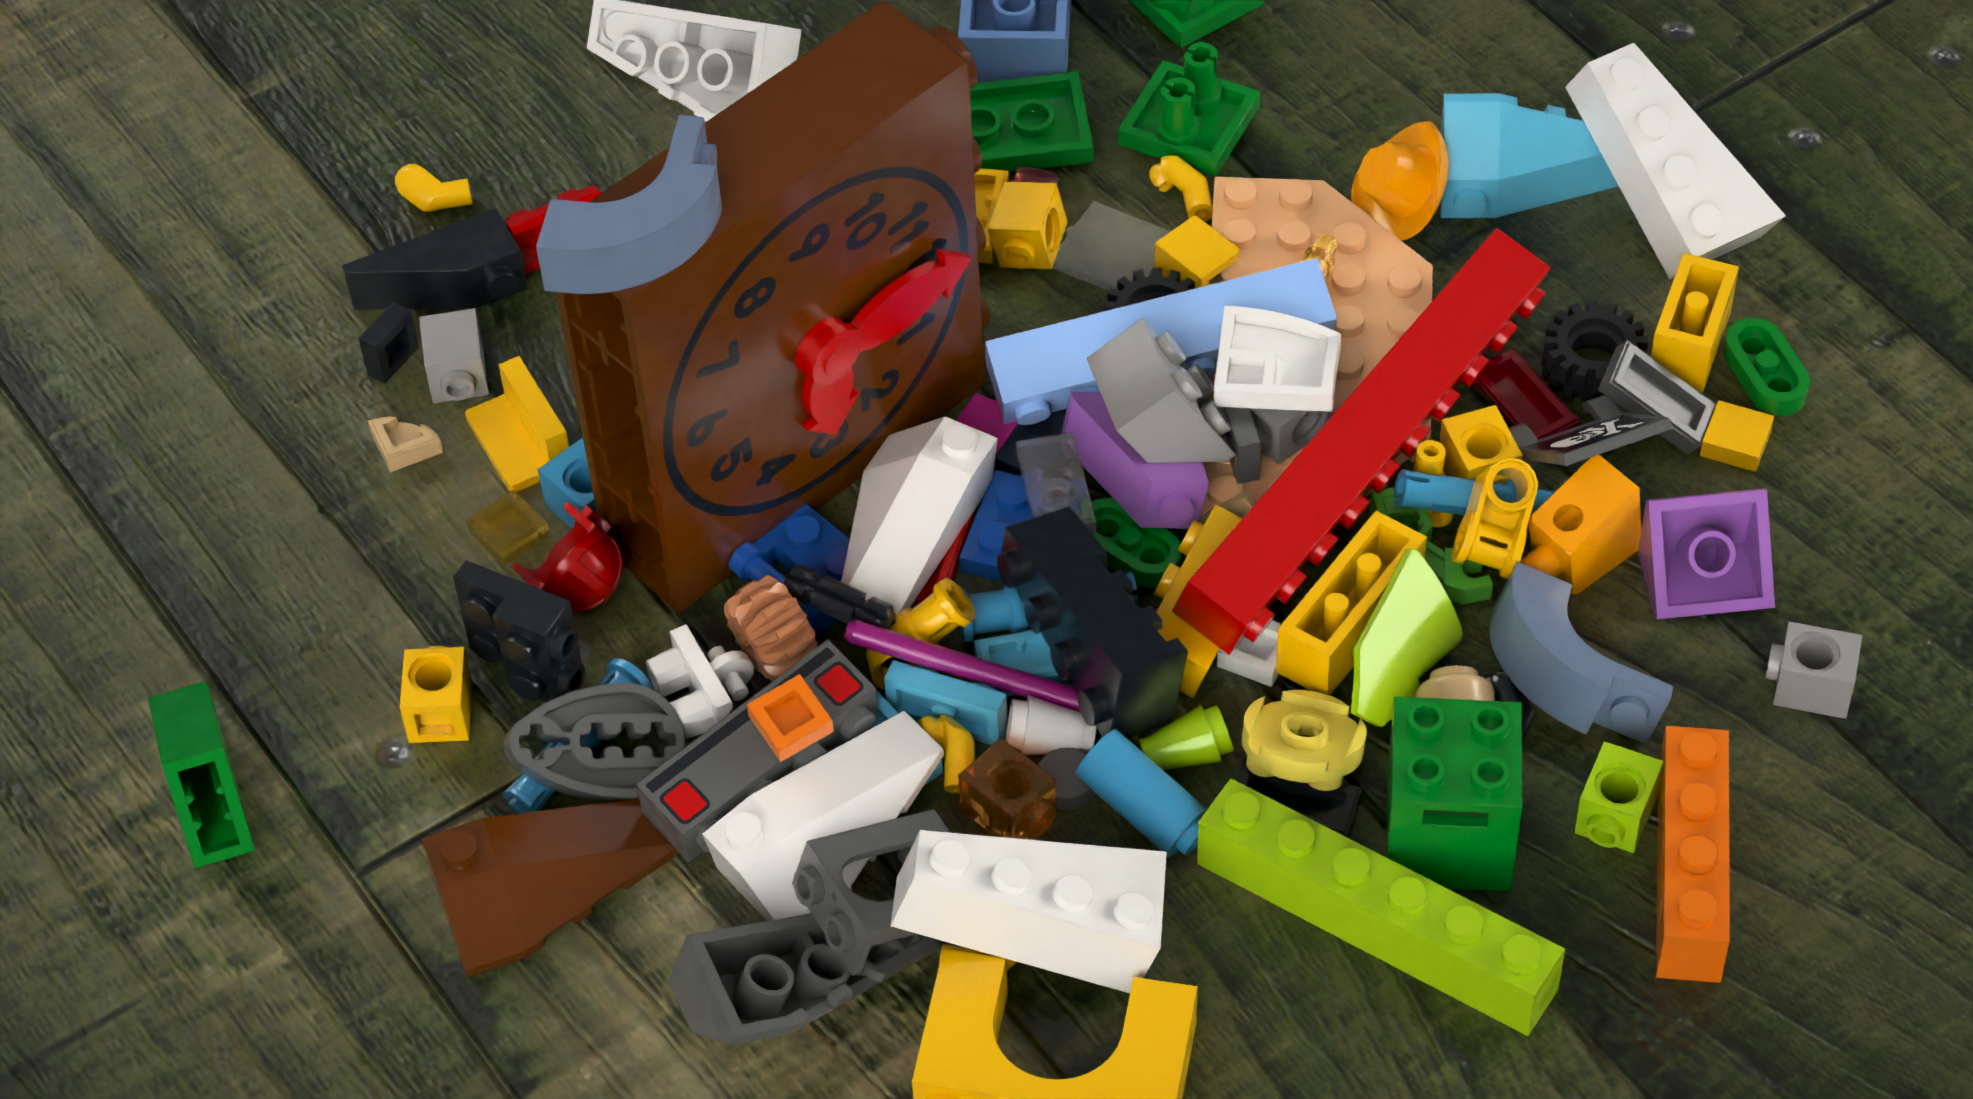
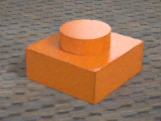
[746,674,834,762]

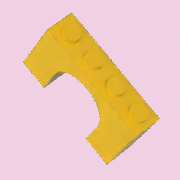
[912,949,1198,1099]

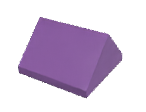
[1638,488,1775,619]

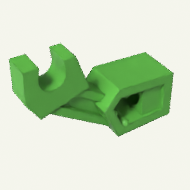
[1370,487,1493,605]

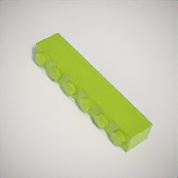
[1197,778,1565,1036]

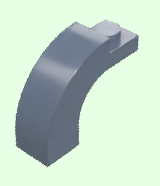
[536,115,722,294]
[1489,561,1673,744]

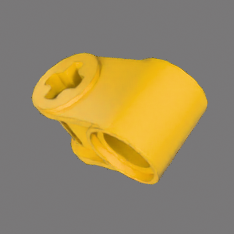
[1451,458,1538,579]

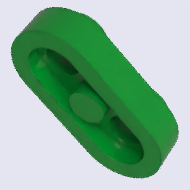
[1723,317,1810,416]
[1078,498,1182,588]

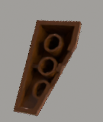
[421,798,679,978]

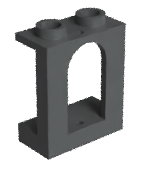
[792,809,950,976]

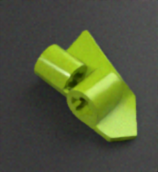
[1351,549,1463,727]

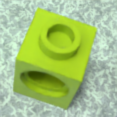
[1575,741,1664,853]

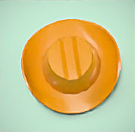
[1351,121,1449,241]

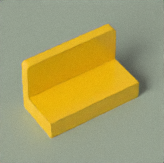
[465,356,569,493]

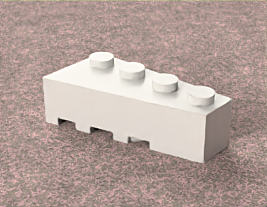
[1565,43,1786,280]
[890,830,1167,993]

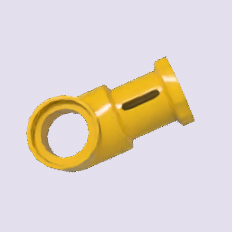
[866,578,977,690]

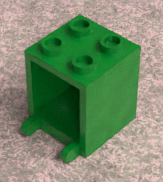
[1385,697,1522,892]

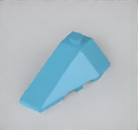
[1440,93,1619,219]

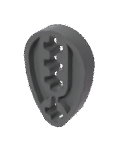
[504,683,685,802]

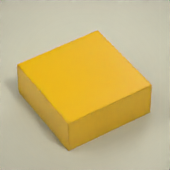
[1700,400,1774,472]

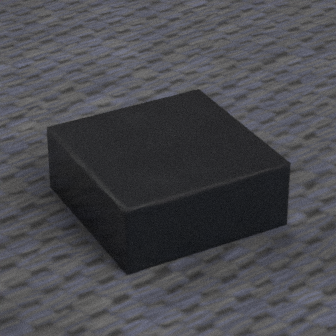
[358,302,419,384]

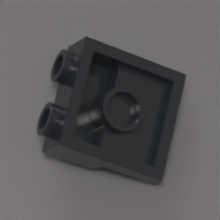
[453,560,585,702]

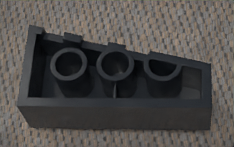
[997,506,1188,738]

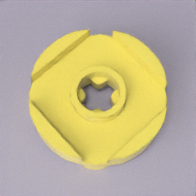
[1241,690,1367,791]

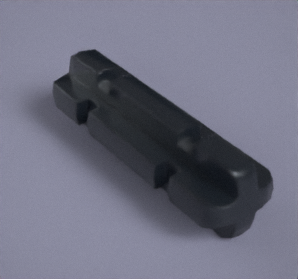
[784,564,896,630]

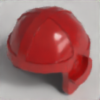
[511,501,624,613]

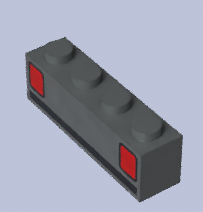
[636,640,878,863]

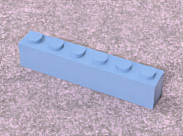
[985,258,1337,425]

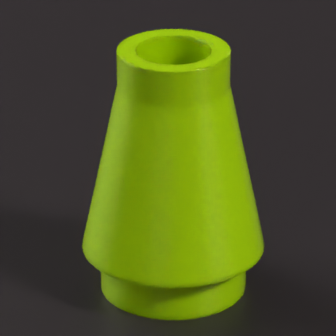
[1139,704,1234,770]

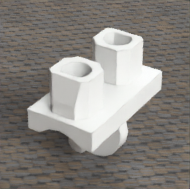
[646,625,754,739]

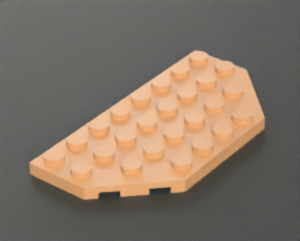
[1201,177,1433,517]

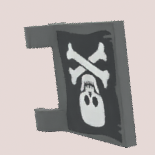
[1508,395,1673,468]

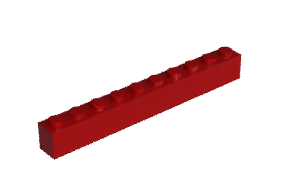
[1172,228,1551,655]

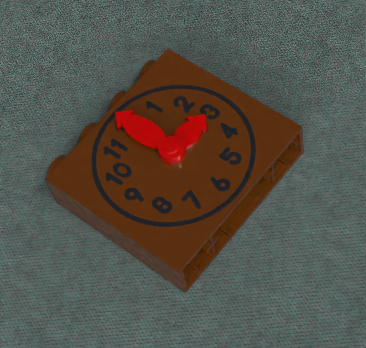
[556,0,990,613]

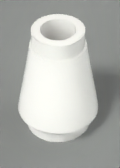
[1006,695,1096,756]

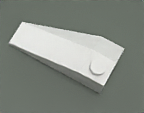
[587,0,802,122]
[841,417,998,626]
[702,711,945,921]

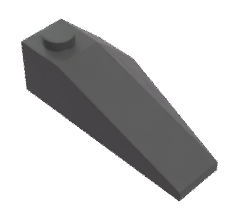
[669,899,939,1045]

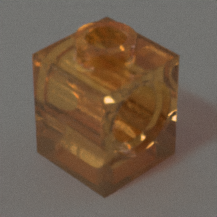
[958,738,1056,839]

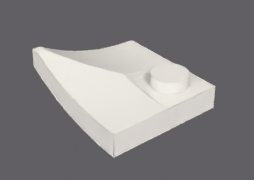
[1214,306,1341,412]

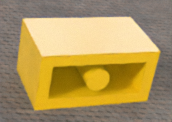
[1651,253,1739,393]

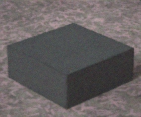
[1223,407,1261,484]

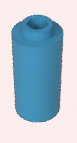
[1075,729,1207,857]

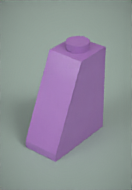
[1061,391,1209,529]

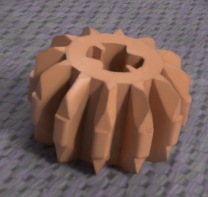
[724,575,818,681]

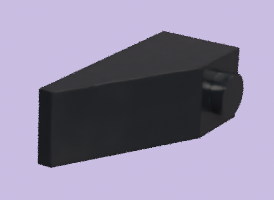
[341,208,528,310]

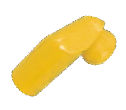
[1149,155,1213,222]

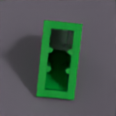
[148,681,255,869]

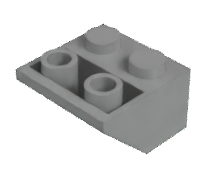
[1086,318,1236,463]

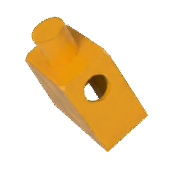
[1520,455,1641,594]

